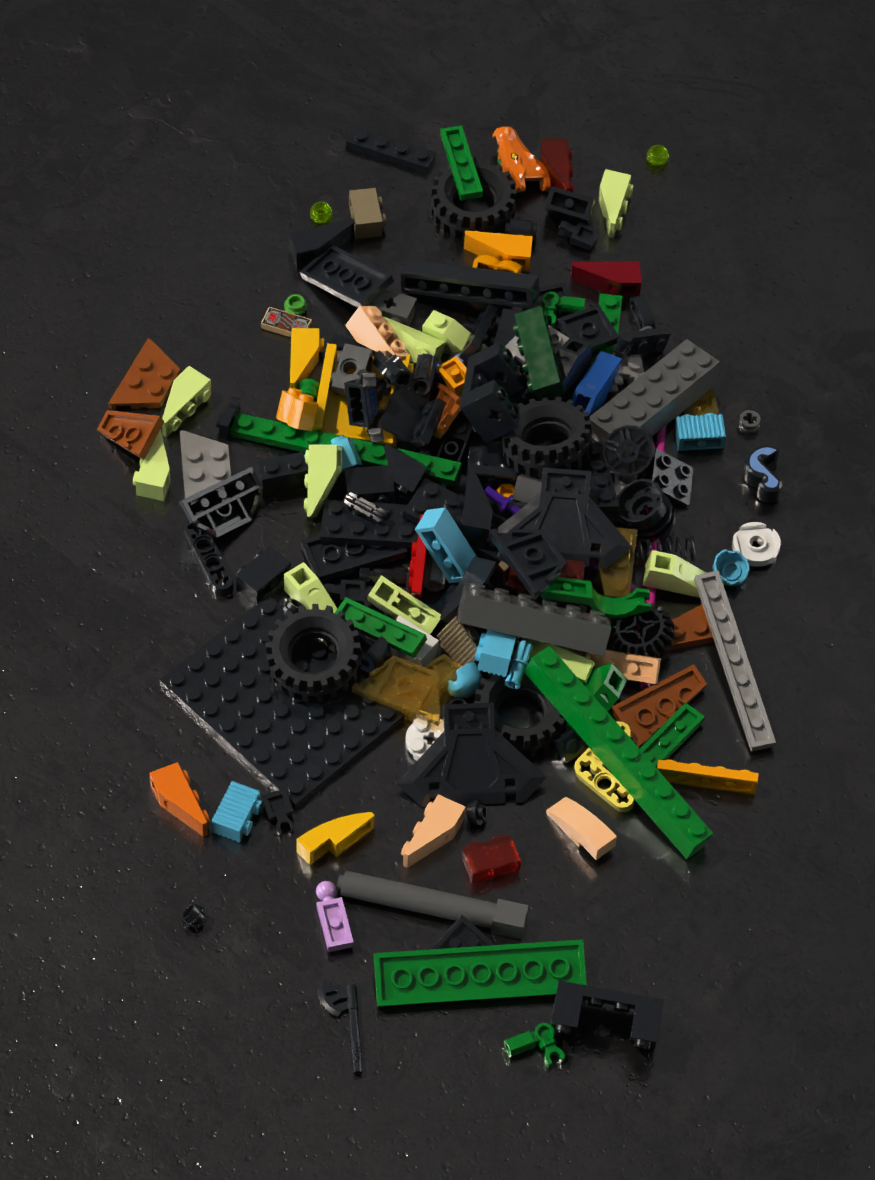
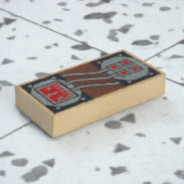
[261,307,312,337]

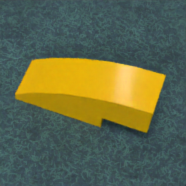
[297,812,375,865]

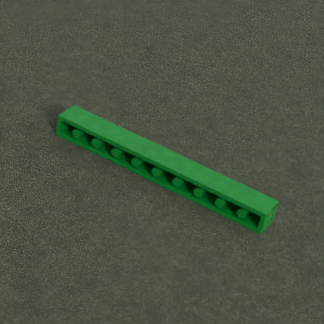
[524,646,713,860]

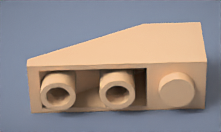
[345,306,411,360]
[401,795,465,868]

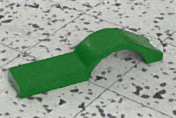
[541,577,651,618]

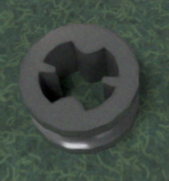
[739,410,761,434]

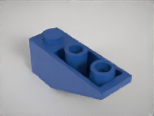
[571,351,623,417]

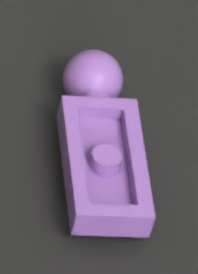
[316,881,354,952]

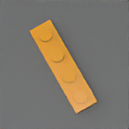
[657,760,759,795]

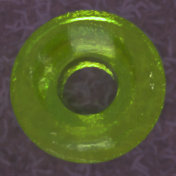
[310,202,332,223]

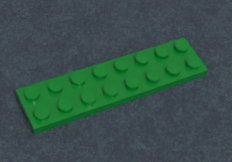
[373,939,587,1007]

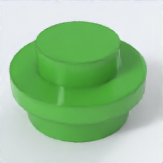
[284,294,307,316]

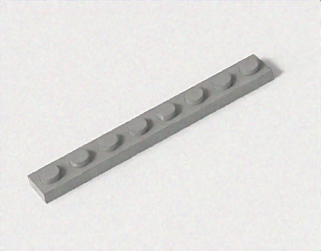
[694,571,776,751]

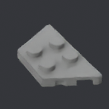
[180,430,231,499]

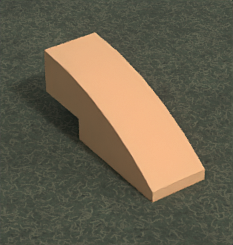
[546,797,617,860]

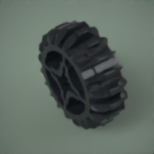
[609,603,675,658]

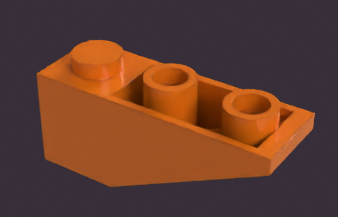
[149,762,210,837]

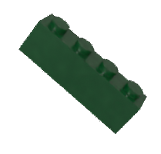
[513,306,565,401]

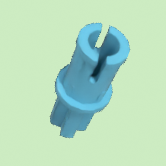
[505,640,532,689]

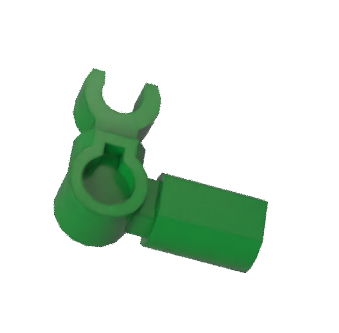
[542,292,586,328]
[504,1023,565,1068]

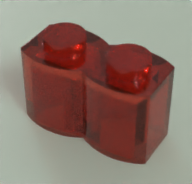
[462,835,521,883]

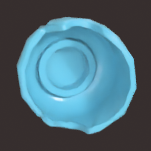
[712,549,750,586]
[447,662,483,699]

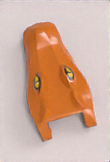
[492,126,551,192]

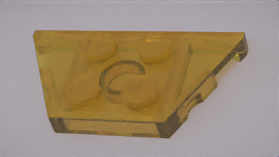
[352,656,440,726]

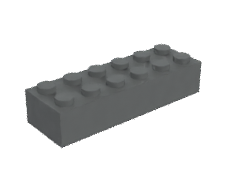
[590,339,721,457]
[457,582,611,656]

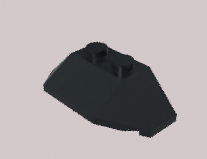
[179,466,263,539]

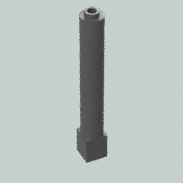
[337,870,528,940]

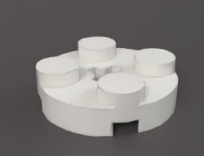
[732,522,781,567]
[405,717,444,761]

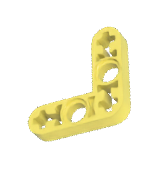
[574,721,635,812]

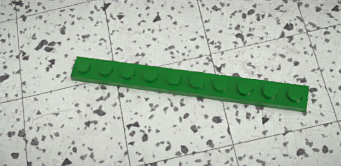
[230,413,462,487]

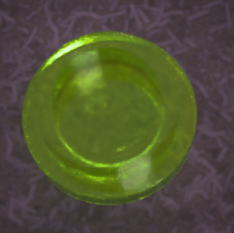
[646,145,669,166]

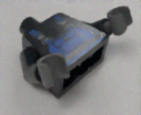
[344,369,391,443]

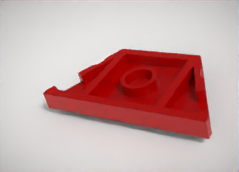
[408,514,427,601]

